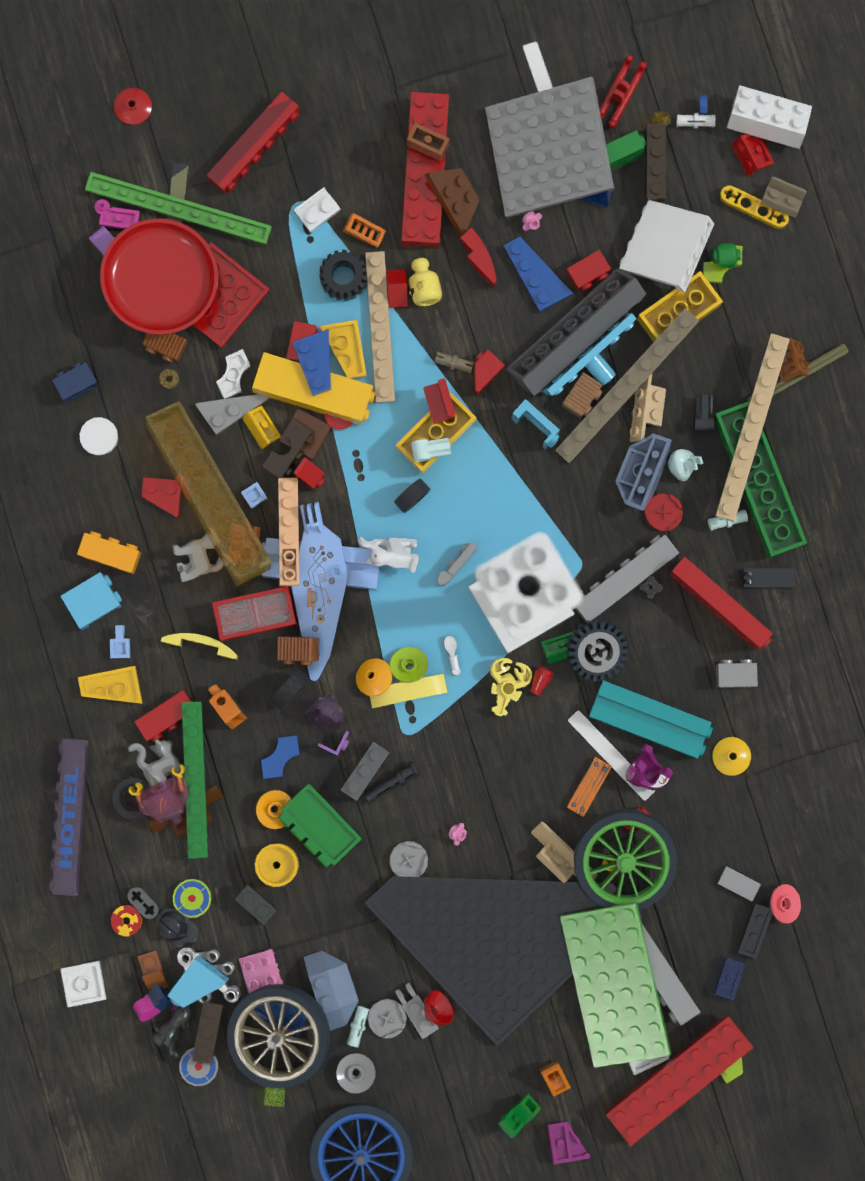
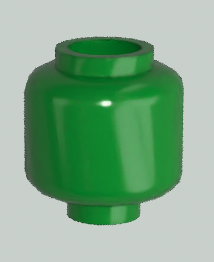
[712,243,741,268]

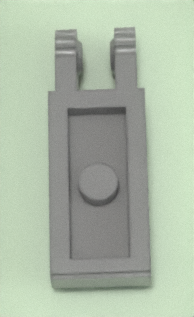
[437,542,477,586]
[395,983,439,1039]

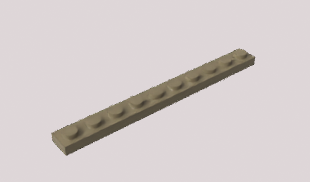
[555,308,699,463]

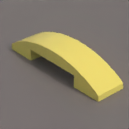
[161,633,238,660]
[370,674,448,709]

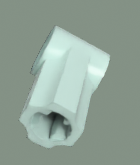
[411,438,451,462]

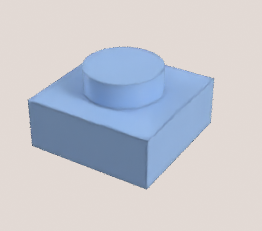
[241,482,268,509]

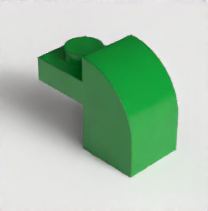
[498,1094,541,1139]

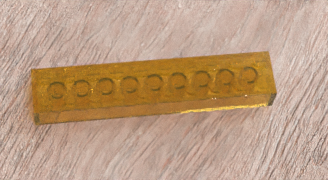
[145,401,272,587]

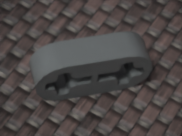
[128,887,159,919]

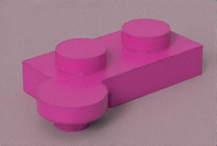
[95,199,140,229]

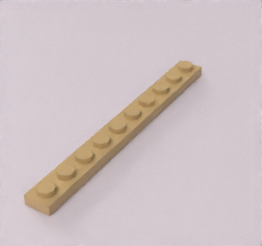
[715,333,790,522]

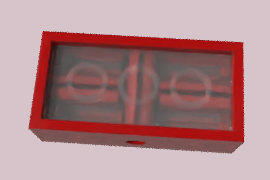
[212,586,297,642]

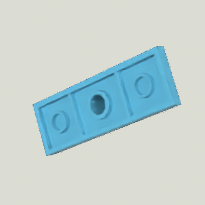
[541,313,636,396]

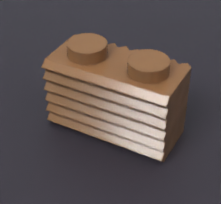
[562,372,603,419]

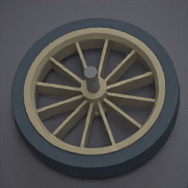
[227,984,330,1089]

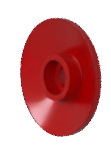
[114,88,152,125]

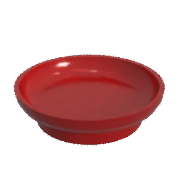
[100,219,218,334]

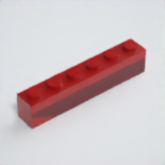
[206,92,300,194]

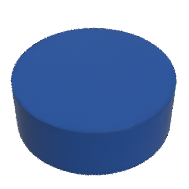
[699,95,708,114]

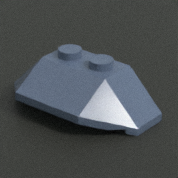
[615,433,672,511]
[304,951,359,1031]

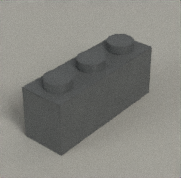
[341,742,390,801]

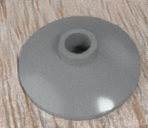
[336,1053,375,1093]

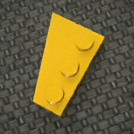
[78,666,143,704]

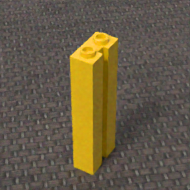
[252,352,376,426]

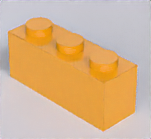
[77,531,141,574]

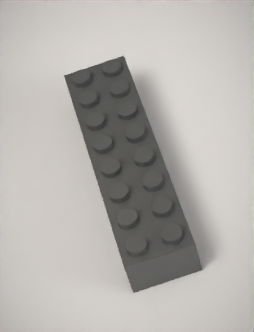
[506,268,646,396]

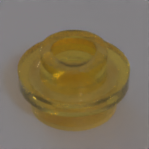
[652,111,671,126]
[160,369,179,388]

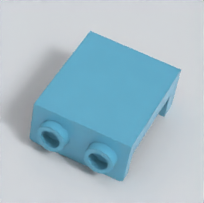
[511,399,560,449]
[61,572,122,630]

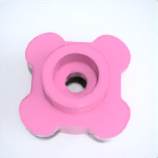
[523,212,542,231]
[449,823,467,845]

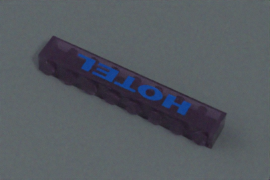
[49,739,89,896]

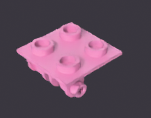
[239,949,283,993]

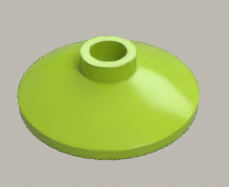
[390,647,428,683]

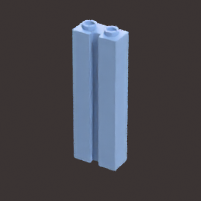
[259,538,380,590]

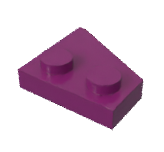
[547,1121,590,1164]

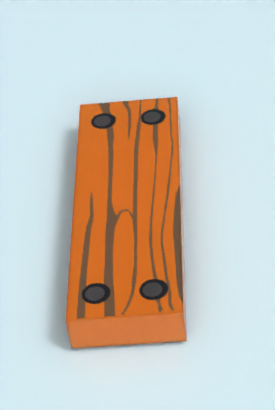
[567,757,612,817]

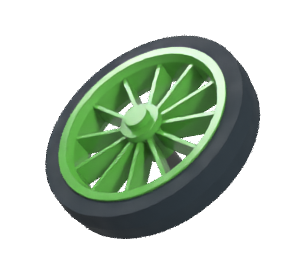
[574,809,677,910]

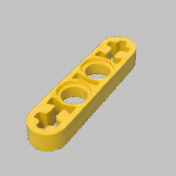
[720,186,789,229]

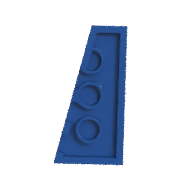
[503,237,573,313]

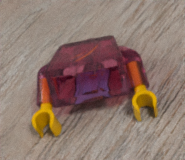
[129,764,188,825]

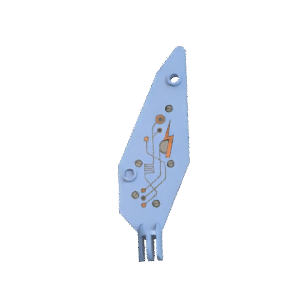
[292,502,348,681]

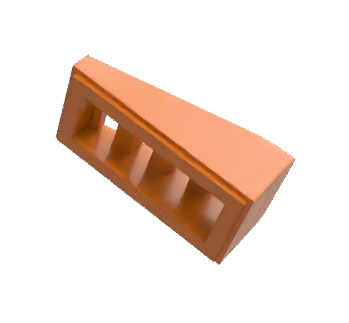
[342,213,386,248]

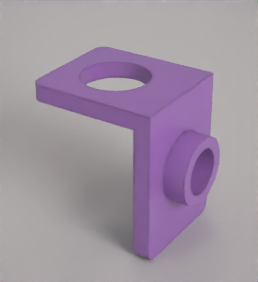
[318,731,349,756]

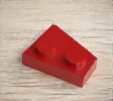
[142,478,182,518]

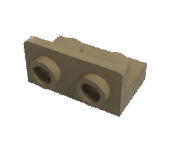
[761,177,807,218]

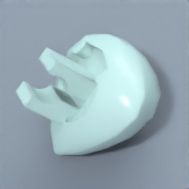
[668,449,703,482]

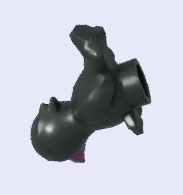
[152,1003,192,1058]

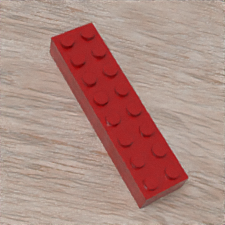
[402,92,449,248]
[605,1014,753,1146]

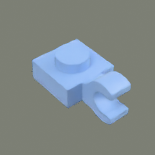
[110,625,130,658]

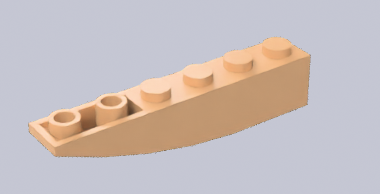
[278,478,299,586]

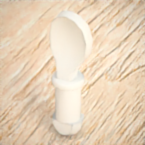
[444,636,461,676]

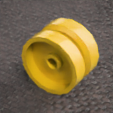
[255,843,299,887]

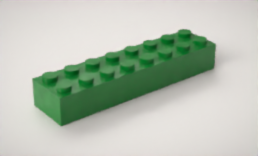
[714,401,807,559]

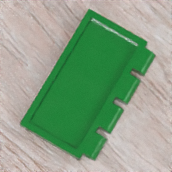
[278,783,362,868]

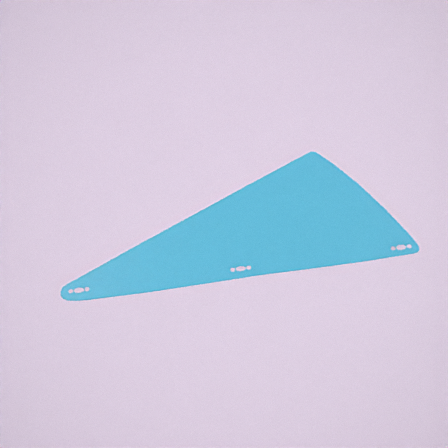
[289,201,582,735]

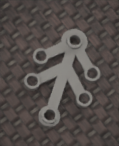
[177,947,241,1003]

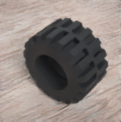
[319,249,367,301]

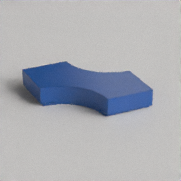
[261,736,300,779]

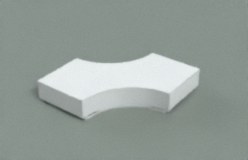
[216,349,251,399]

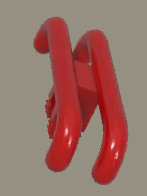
[599,55,646,129]

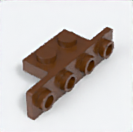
[148,786,223,839]

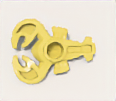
[489,658,532,716]

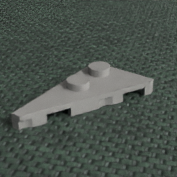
[195,394,270,435]

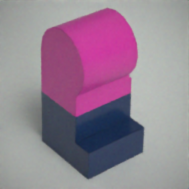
[133,984,172,1021]

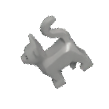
[171,530,236,582]
[128,739,185,798]

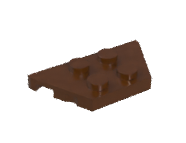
[425,168,479,236]

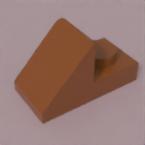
[137,950,169,993]

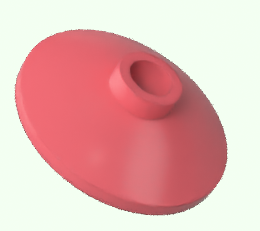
[770,884,801,924]

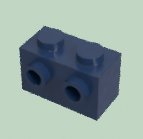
[52,362,99,403]

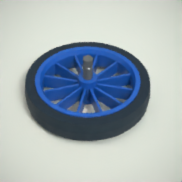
[309,1103,413,1181]

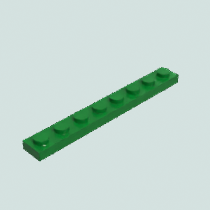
[182,702,208,859]

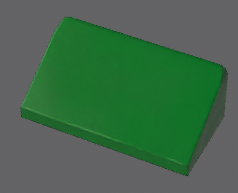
[541,632,573,664]

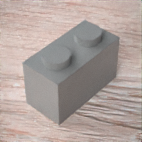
[716,660,758,688]

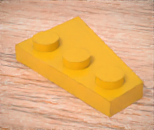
[320,320,367,379]

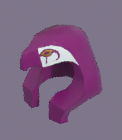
[625,744,673,791]

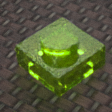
[264,1086,285,1107]

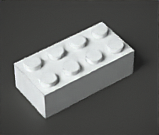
[727,85,812,149]

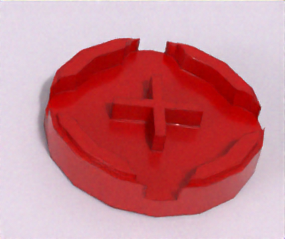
[645,494,683,532]

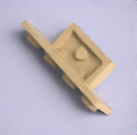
[630,374,666,442]
[531,822,598,883]

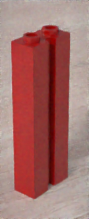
[668,557,773,650]

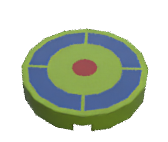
[173,879,212,918]

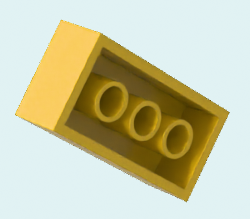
[637,271,723,342]
[395,391,477,475]

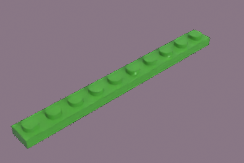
[85,172,272,245]

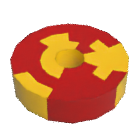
[111,905,142,936]

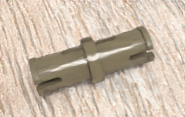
[434,351,474,374]

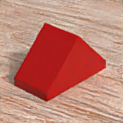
[386,269,408,308]

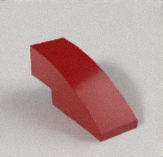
[460,227,496,287]

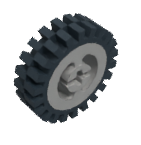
[566,619,628,681]

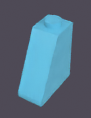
[168,955,229,1008]

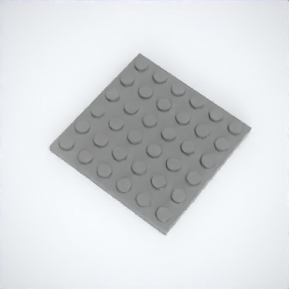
[485,77,614,218]

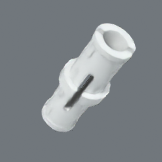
[677,113,715,128]

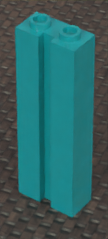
[588,680,713,759]

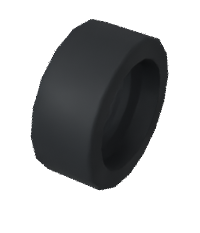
[394,478,431,513]

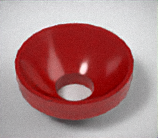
[423,990,454,1026]

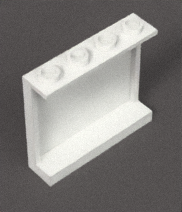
[619,200,714,293]

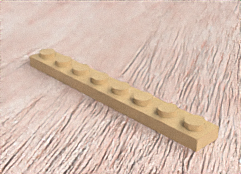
[366,251,395,403]

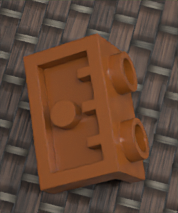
[779,338,809,382]

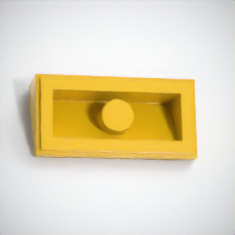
[243,405,281,449]

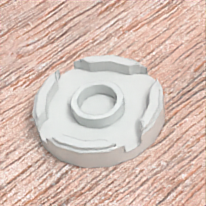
[80,417,118,456]

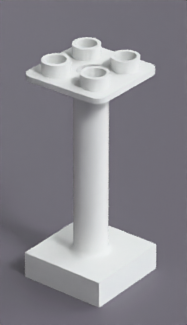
[468,533,582,654]

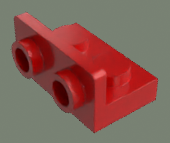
[732,134,774,177]

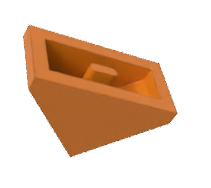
[540,1060,571,1096]

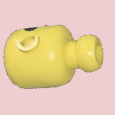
[408,258,442,306]

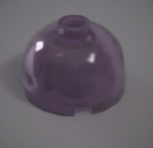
[305,695,345,731]

